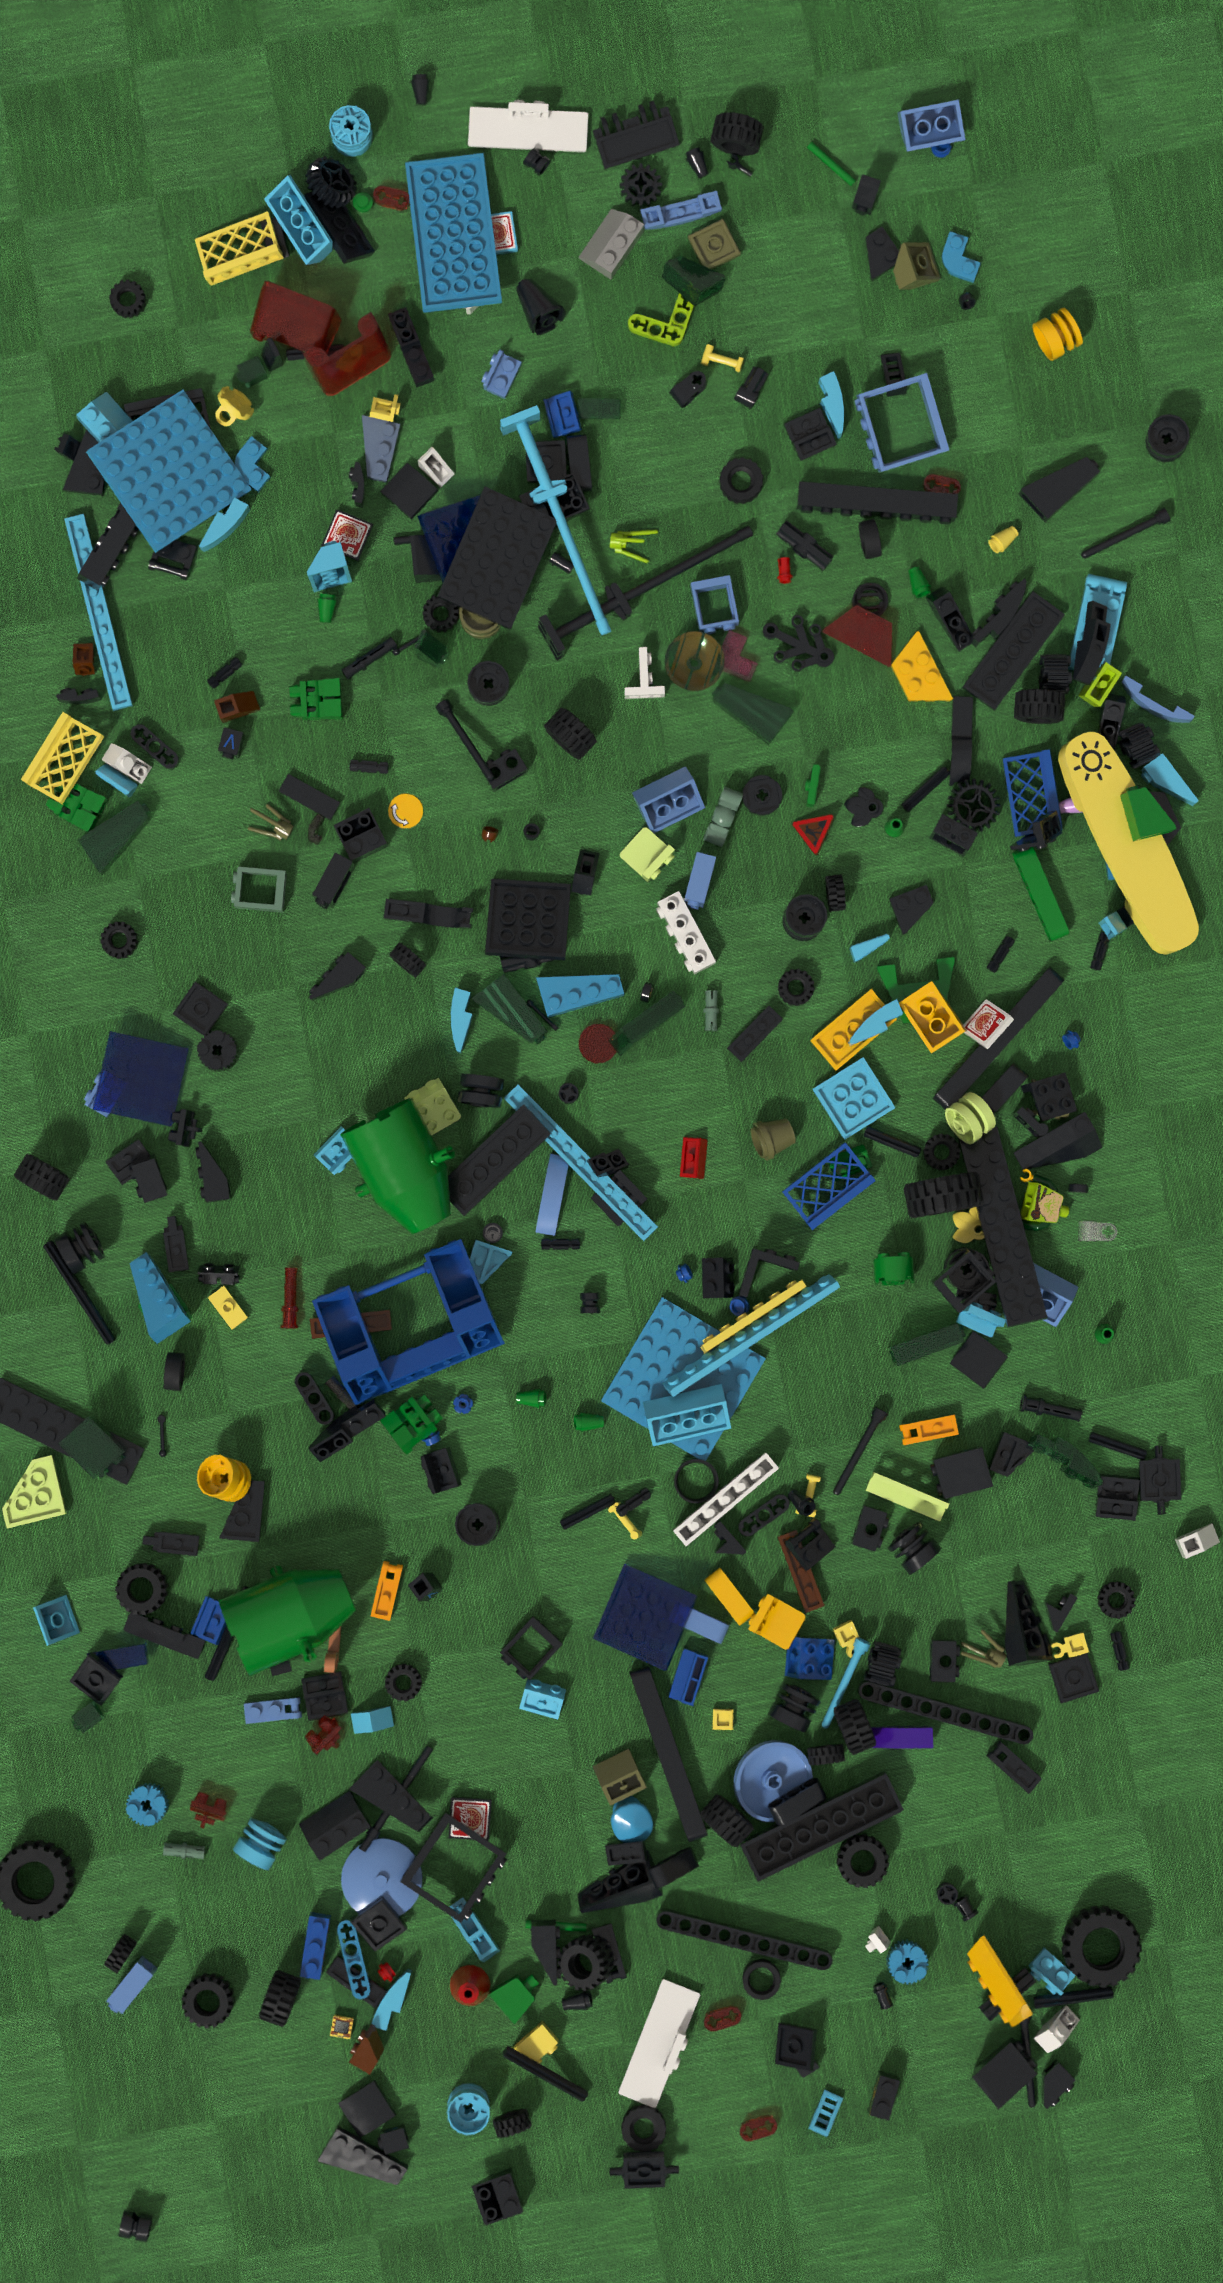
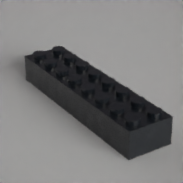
[740,1771,904,1882]

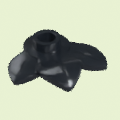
[844,787,884,827]

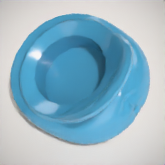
[611,1796,653,1843]

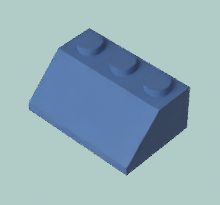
[898,100,965,152]
[632,766,705,833]
[1033,1263,1078,1327]

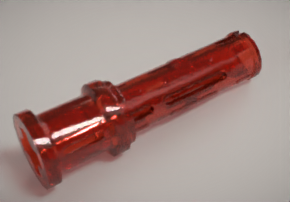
[280,1268,299,1329]

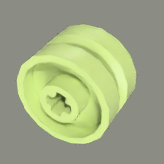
[945,1092,996,1144]

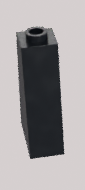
[1019,457,1100,523]

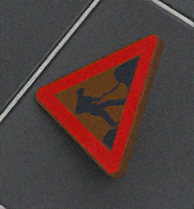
[792,814,835,855]

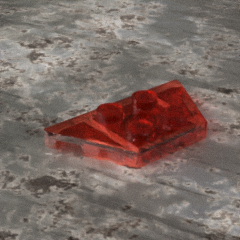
[822,605,892,667]

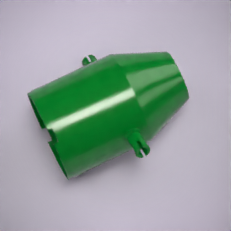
[340,1098,455,1234]
[219,1566,356,1676]

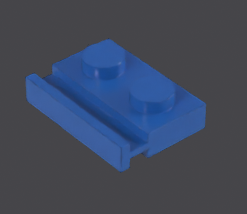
[543,391,582,439]
[190,1596,227,1645]

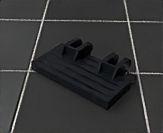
[593,101,680,170]

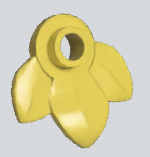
[952,1207,984,1243]

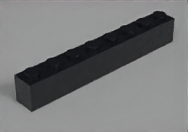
[797,481,958,524]

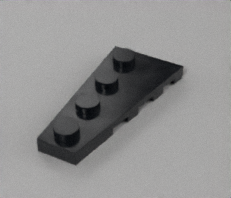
[63,429,105,496]

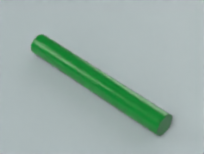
[807,142,856,187]
[525,1920,586,1932]

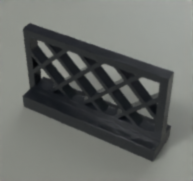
[124,388,211,429]

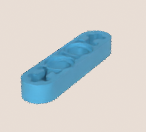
[337,1920,370,1999]

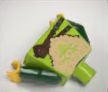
[1020,1169,1069,1231]

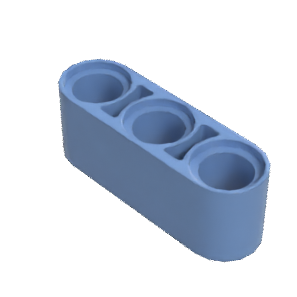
[668,1601,730,1644]

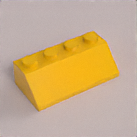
[967,1936,1033,2027]

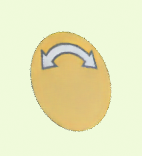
[388,794,423,828]

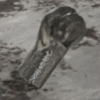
[308,814,325,845]

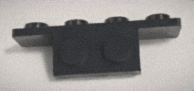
[123,1612,205,1659]

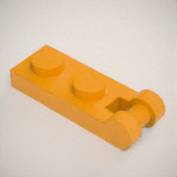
[899,1415,959,1445]
[370,1561,403,1621]

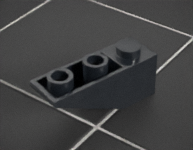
[925,587,973,652]
[1097,693,1126,751]
[309,952,367,1001]
[196,1142,232,1203]
[531,1920,561,1986]

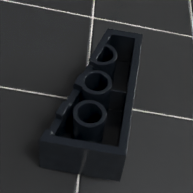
[77,502,139,591]

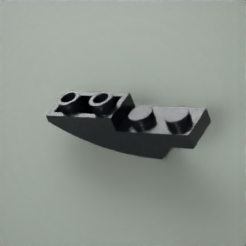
[388,307,435,388]
[970,579,1027,648]
[1073,601,1111,685]
[308,1399,386,1462]

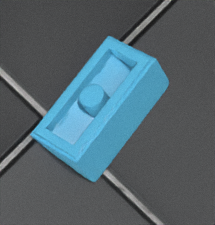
[95,764,138,797]

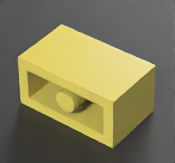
[512,2021,558,2063]

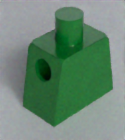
[489,1974,539,2024]

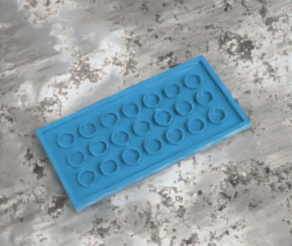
[405,153,502,313]

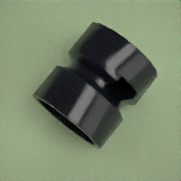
[119,2210,153,2242]

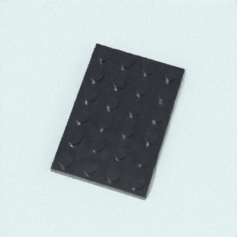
[437,486,556,630]

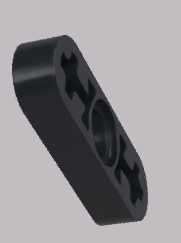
[131,724,179,770]
[738,1494,790,1536]

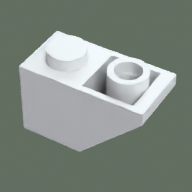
[102,743,152,784]
[1175,1523,1220,1559]
[1034,2005,1080,2053]

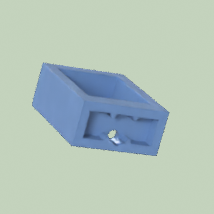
[690,575,739,635]
[684,852,716,910]
[107,1956,158,2014]

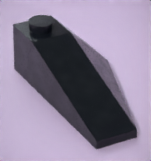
[1013,1112,1103,1170]
[1005,1581,1053,1666]
[578,1850,663,1913]

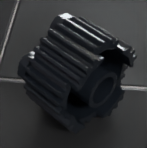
[1038,654,1072,694]
[1118,722,1160,769]
[197,1030,239,1072]
[864,1641,902,1687]

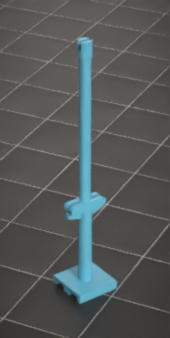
[500,405,611,636]

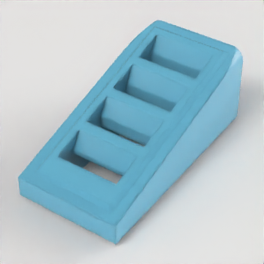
[850,934,890,963]
[808,2090,843,2137]

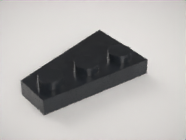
[219,1480,265,1542]

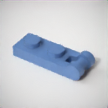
[244,1697,302,1724]

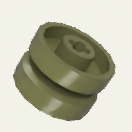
[459,608,502,639]

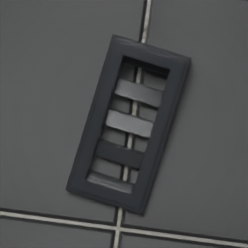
[261,338,283,371]
[880,352,907,397]

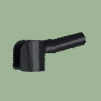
[727,154,753,177]

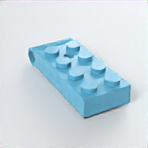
[1068,574,1127,671]

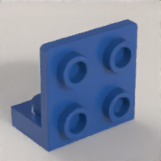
[785,1636,835,1680]

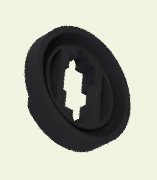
[852,583,888,619]

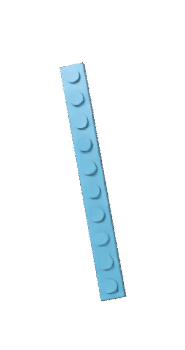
[64,514,133,711]
[504,1085,658,1241]
[663,1274,840,1397]

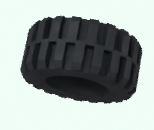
[904,1172,984,1218]
[0,1840,76,1921]
[1061,1906,1142,1988]

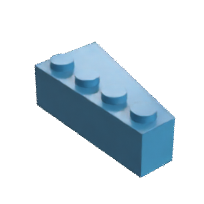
[536,974,624,1018]
[130,1252,191,1344]

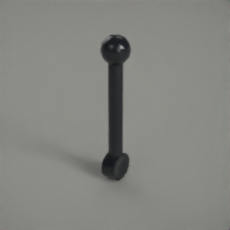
[392,631,429,656]
[526,1000,559,1031]
[157,1415,167,1457]

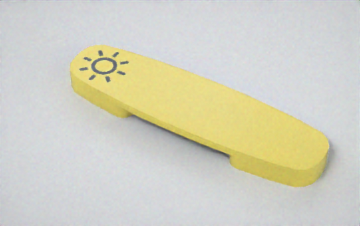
[1058,732,1199,955]

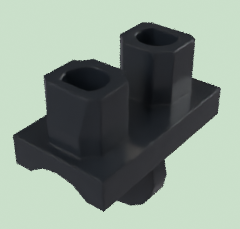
[168,1109,202,1147]

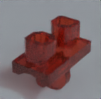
[305,1715,342,1755]
[190,1792,227,1828]

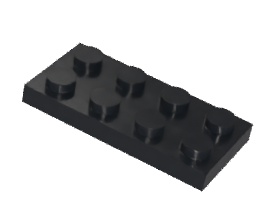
[304,192,375,264]

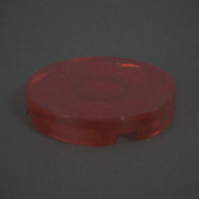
[579,1024,618,1064]

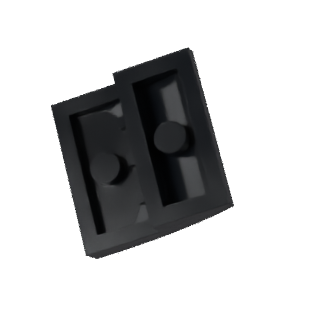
[783,408,837,461]
[380,463,438,520]
[950,1331,1008,1389]
[1095,1474,1140,1521]
[301,1672,349,1721]
[338,2080,396,2138]

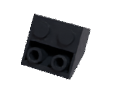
[333,808,388,863]
[471,2168,524,2226]

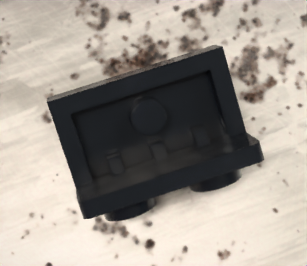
[702,1258,735,1298]
[420,1447,462,1494]

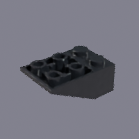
[519,472,590,529]

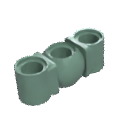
[703,786,743,847]

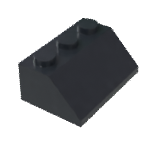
[299,1790,372,1861]

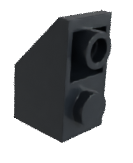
[1042,2059,1076,2109]

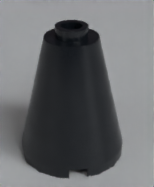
[516,279,566,335]

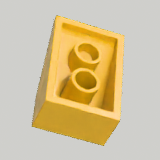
[899,981,967,1053]

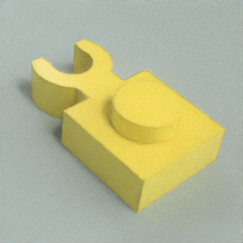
[833,1620,860,1658]
[1051,1632,1089,1658]

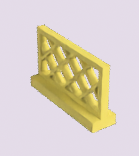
[195,211,284,286]
[21,712,104,804]

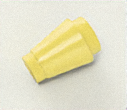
[988,526,1019,553]

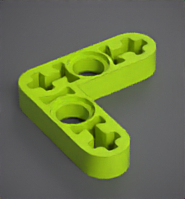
[628,289,696,346]

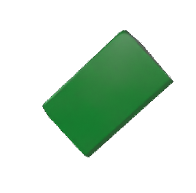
[828,1145,872,1181]

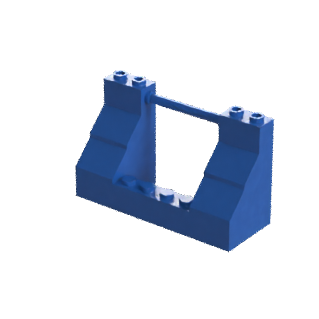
[312,1239,505,1405]

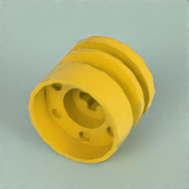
[1032,308,1083,361]
[197,1455,251,1502]

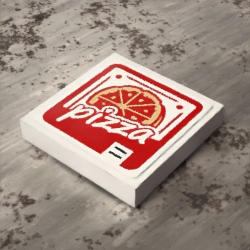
[963,999,1014,1049]

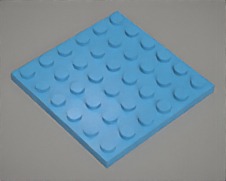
[86,390,252,553]
[601,1297,766,1461]

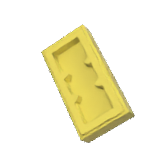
[208,1286,248,1330]

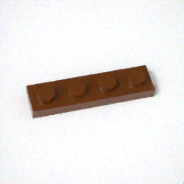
[310,1310,392,1339]
[777,1530,824,1613]

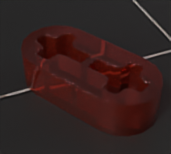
[373,186,410,211]
[923,474,961,494]
[704,2005,741,2032]
[739,2115,777,2141]

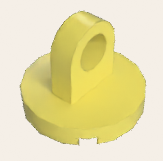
[216,386,254,426]

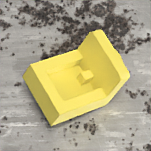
[369,394,401,422]

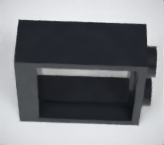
[929,814,978,857]
[312,853,355,909]
[931,1250,996,1313]
[500,1615,563,1680]

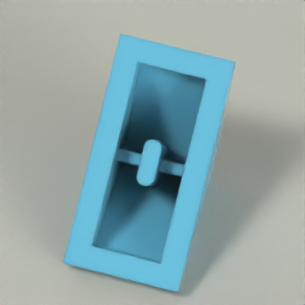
[351,1706,394,1734]

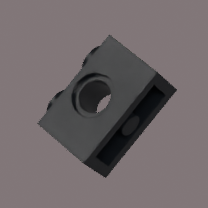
[851,1505,889,1552]
[929,1639,960,1682]

